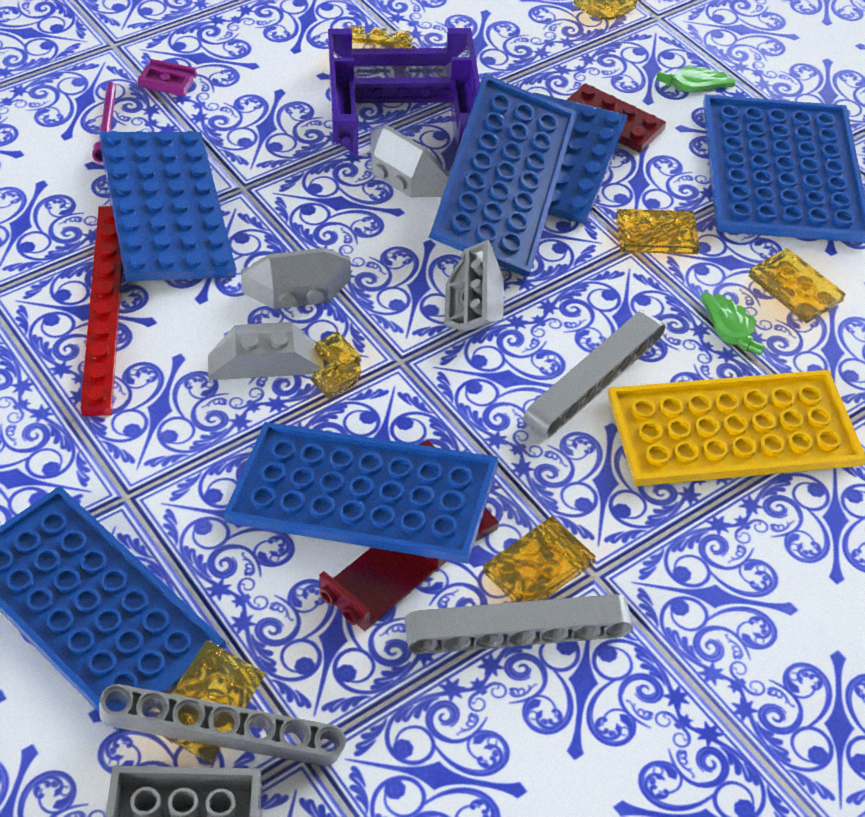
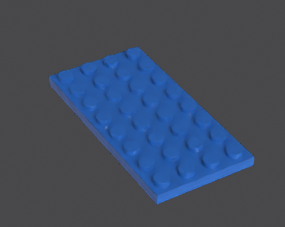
[428,73,577,277]
[99,131,237,281]
[223,422,498,564]
[0,486,226,734]

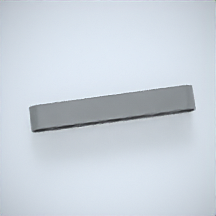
[523,310,666,438]
[405,594,633,654]
[99,684,346,766]

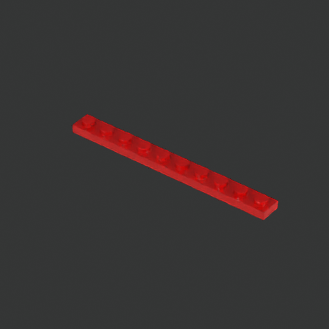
[80,206,123,416]

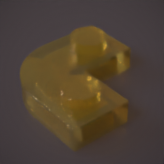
[573,0,637,20]
[311,331,361,399]

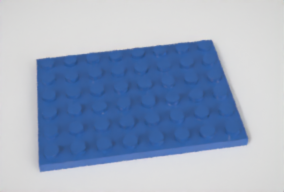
[703,94,865,243]

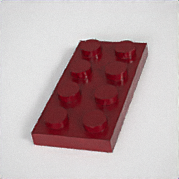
[567,83,666,153]

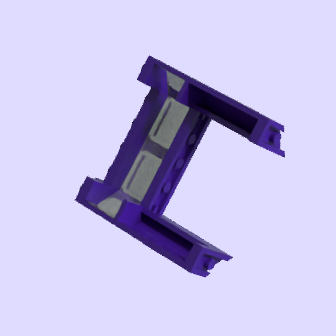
[328,28,480,160]

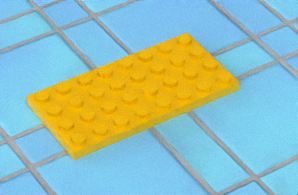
[607,370,865,487]

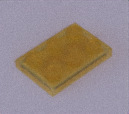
[348,25,415,48]
[616,209,700,254]
[748,248,846,324]
[482,516,596,602]
[156,640,266,765]

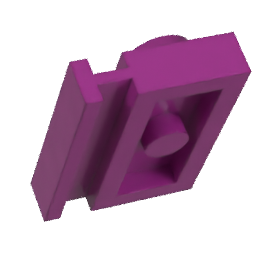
[138,59,197,96]

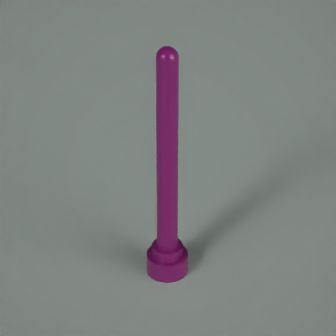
[92,82,117,163]

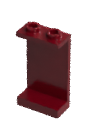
[319,548,446,631]

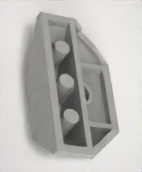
[370,125,450,197]
[444,240,504,332]
[241,248,351,309]
[208,322,324,381]

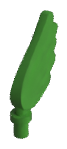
[656,66,736,92]
[701,293,765,356]

